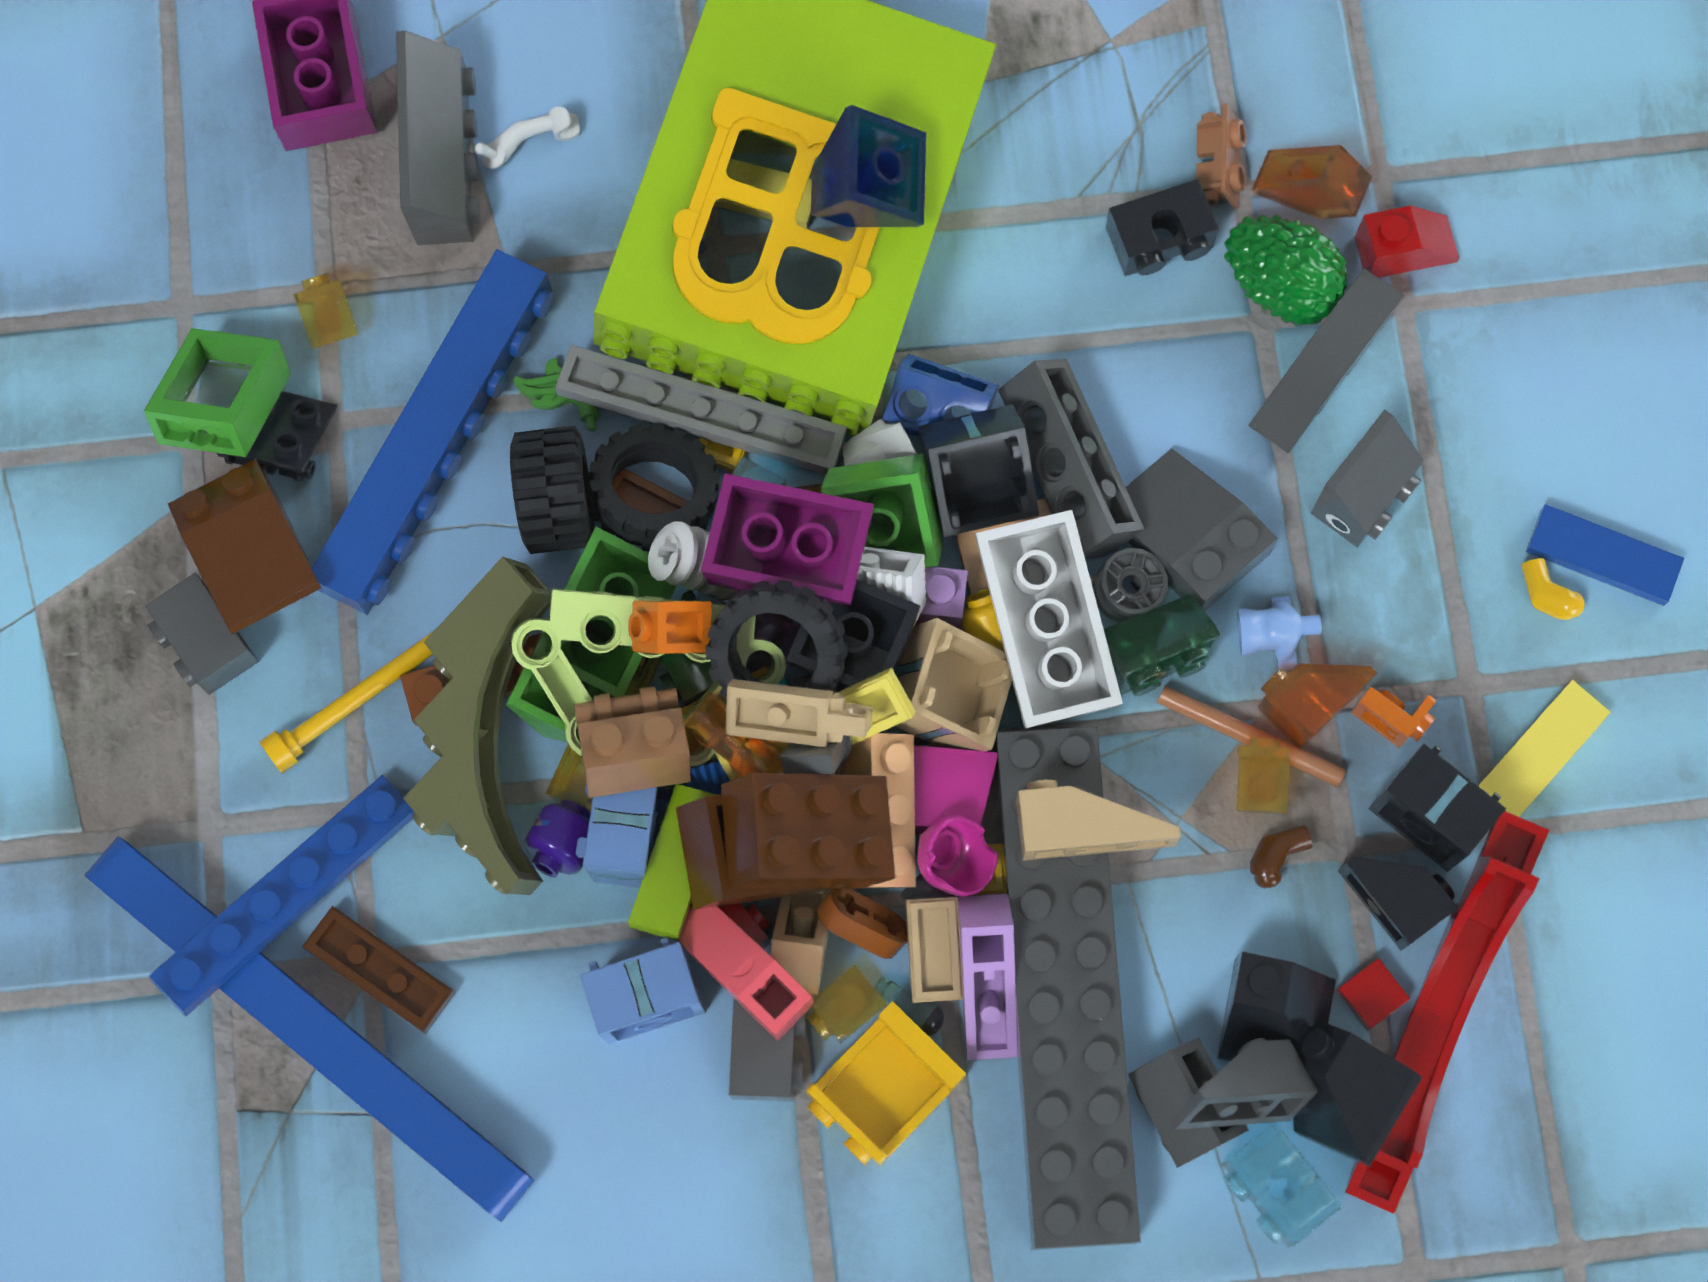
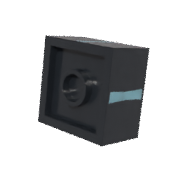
[918,404,1039,537]
[1368,744,1507,872]

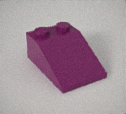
[701,474,874,605]

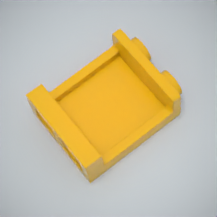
[806,1001,966,1167]

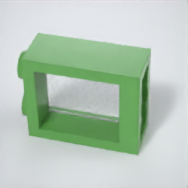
[144,328,291,457]

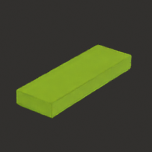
[628,784,715,941]

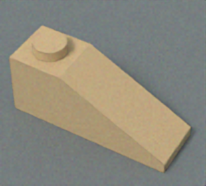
[1016,780,1181,860]

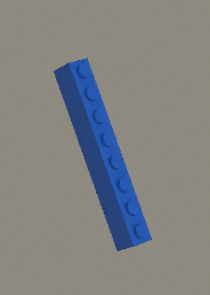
[312,249,554,615]

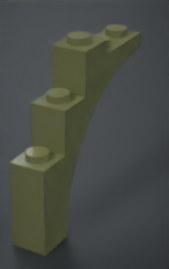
[404,557,551,895]

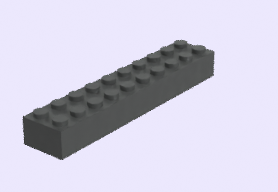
[995,726,1141,1250]

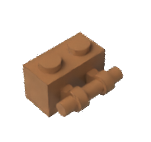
[574,686,691,798]

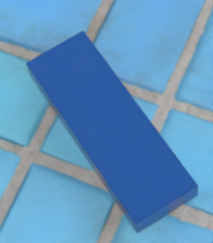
[1525,504,1684,606]

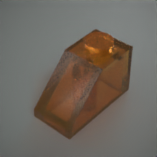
[1252,145,1372,219]
[1258,664,1377,748]

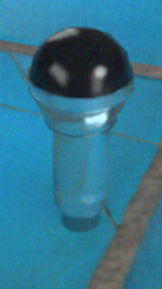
[874,977,944,1036]

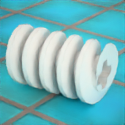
[648,521,739,601]

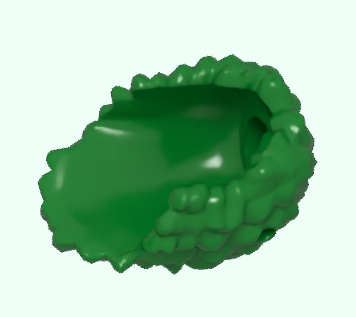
[1224,215,1348,326]

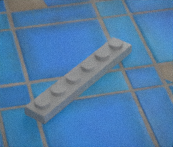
[555,345,847,475]

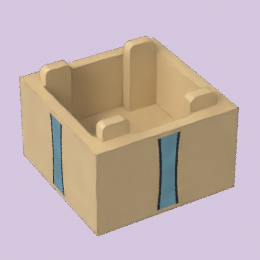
[895,618,1012,752]

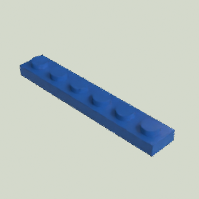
[149,775,415,1017]

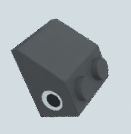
[1311,410,1424,548]

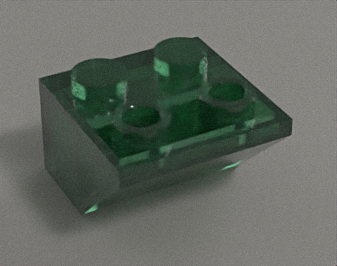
[1104,594,1220,697]

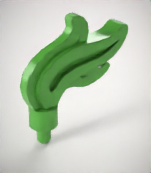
[514,358,599,432]

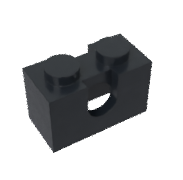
[1105,179,1219,276]

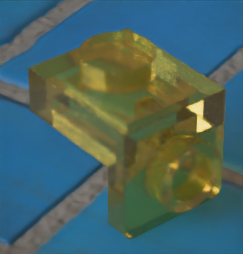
[1236,738,1291,815]

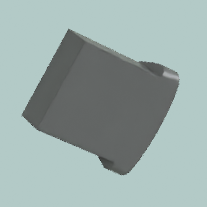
[781,735,853,775]

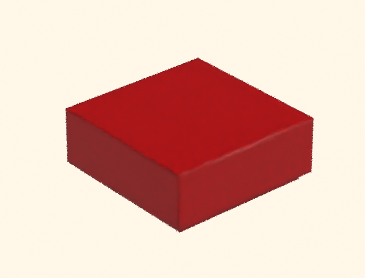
[1336,958,1410,1031]

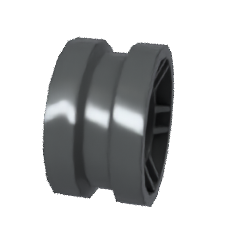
[1093,548,1168,623]

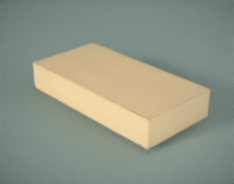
[905,896,964,1003]

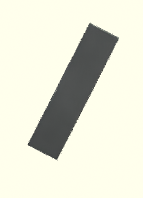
[1248,269,1404,453]

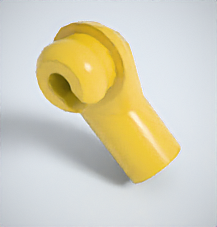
[1521,558,1585,620]

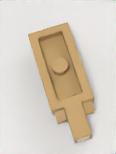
[726,679,873,747]

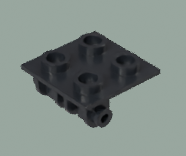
[217,391,337,482]

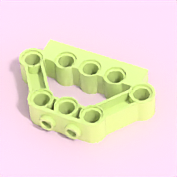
[511,588,786,766]

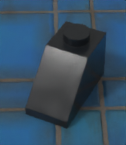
[1338,857,1458,951]

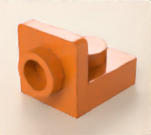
[628,601,712,654]
[1351,687,1437,748]

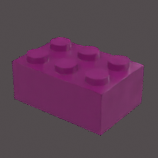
[252,0,377,151]

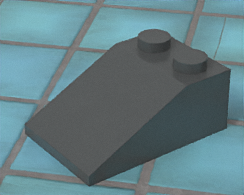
[1126,448,1278,617]

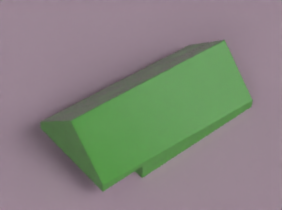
[506,527,677,743]

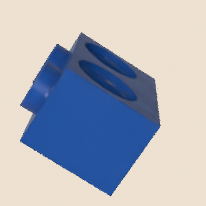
[883,354,999,435]

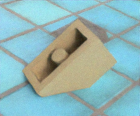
[771,888,833,995]

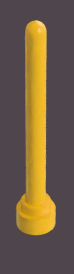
[259,630,435,774]

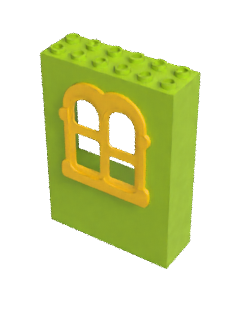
[594,0,997,436]

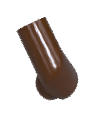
[1250,825,1312,888]

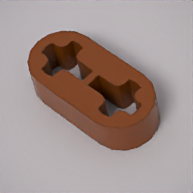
[817,888,908,959]

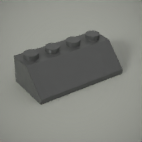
[396,31,480,245]

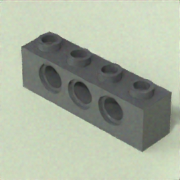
[998,359,1145,559]

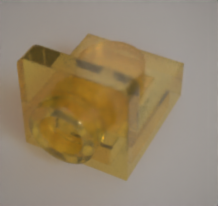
[293,273,359,349]
[806,965,887,1045]

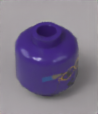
[524,800,591,878]

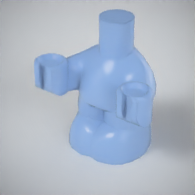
[1237,596,1322,671]

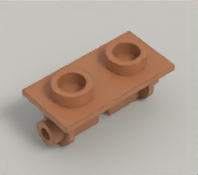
[1196,103,1246,209]

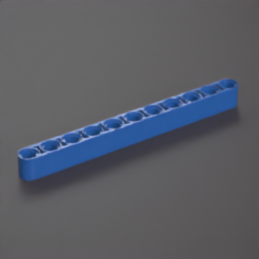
[84,836,535,1222]

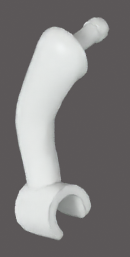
[475,107,580,169]

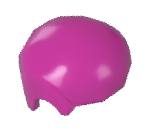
[917,815,998,897]

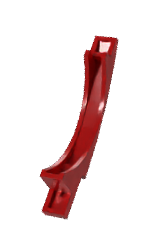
[1344,811,1550,1214]

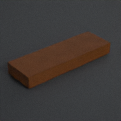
[302,906,456,1034]

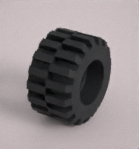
[510,425,594,554]

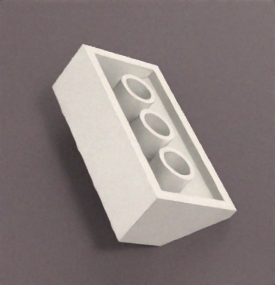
[975,510,1123,729]

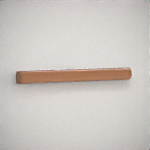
[1157,685,1346,787]

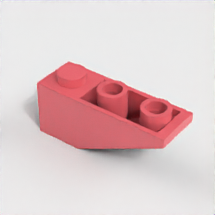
[677,906,814,1041]

